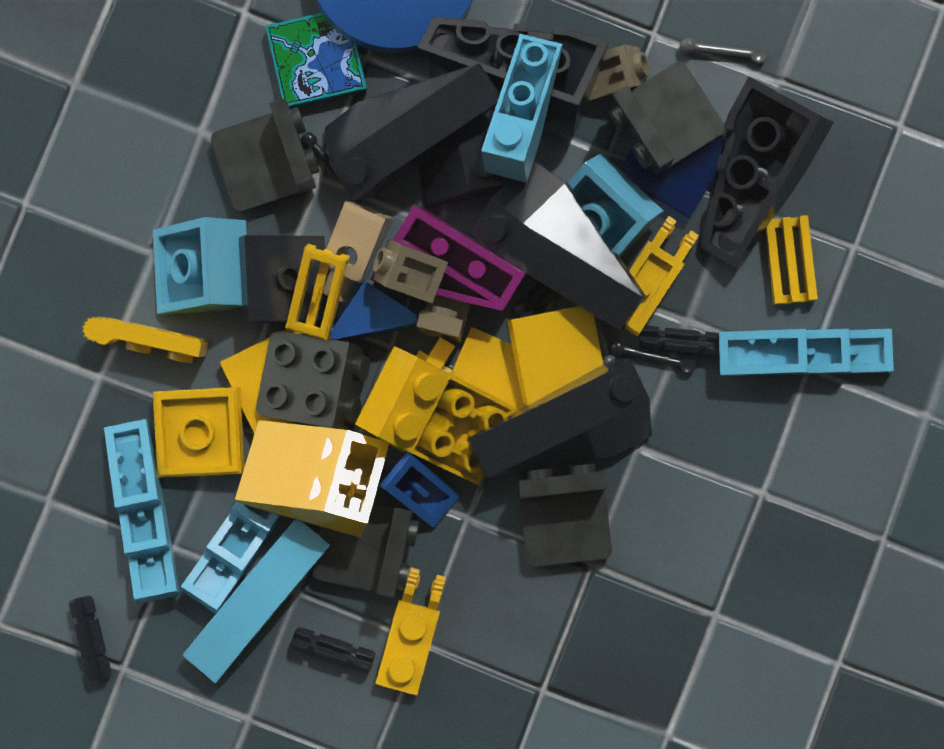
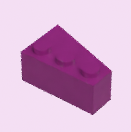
[369,205,527,311]

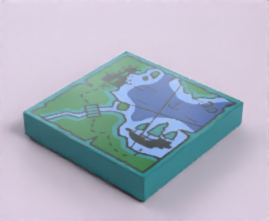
[265,13,367,109]

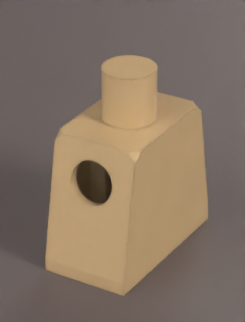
[323,201,394,302]

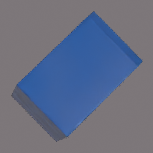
[331,281,417,342]
[380,451,460,528]

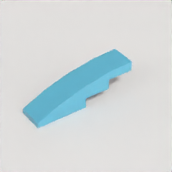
[719,329,894,376]
[104,419,180,604]
[180,502,282,614]
[182,519,330,684]

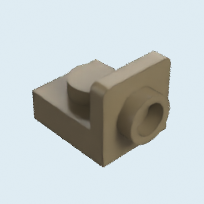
[589,44,651,101]
[373,239,448,303]
[417,295,471,344]

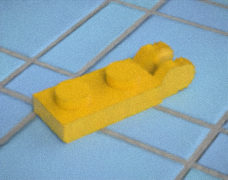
[624,216,699,337]
[82,317,209,363]
[375,567,446,696]

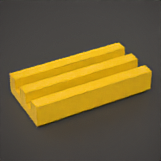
[764,215,818,305]
[286,244,350,341]

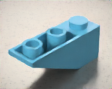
[481,34,563,183]

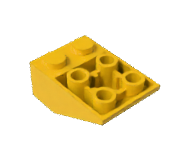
[355,346,517,486]
[234,420,389,538]

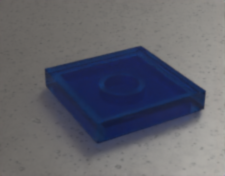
[620,136,725,218]

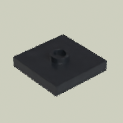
[239,235,328,323]

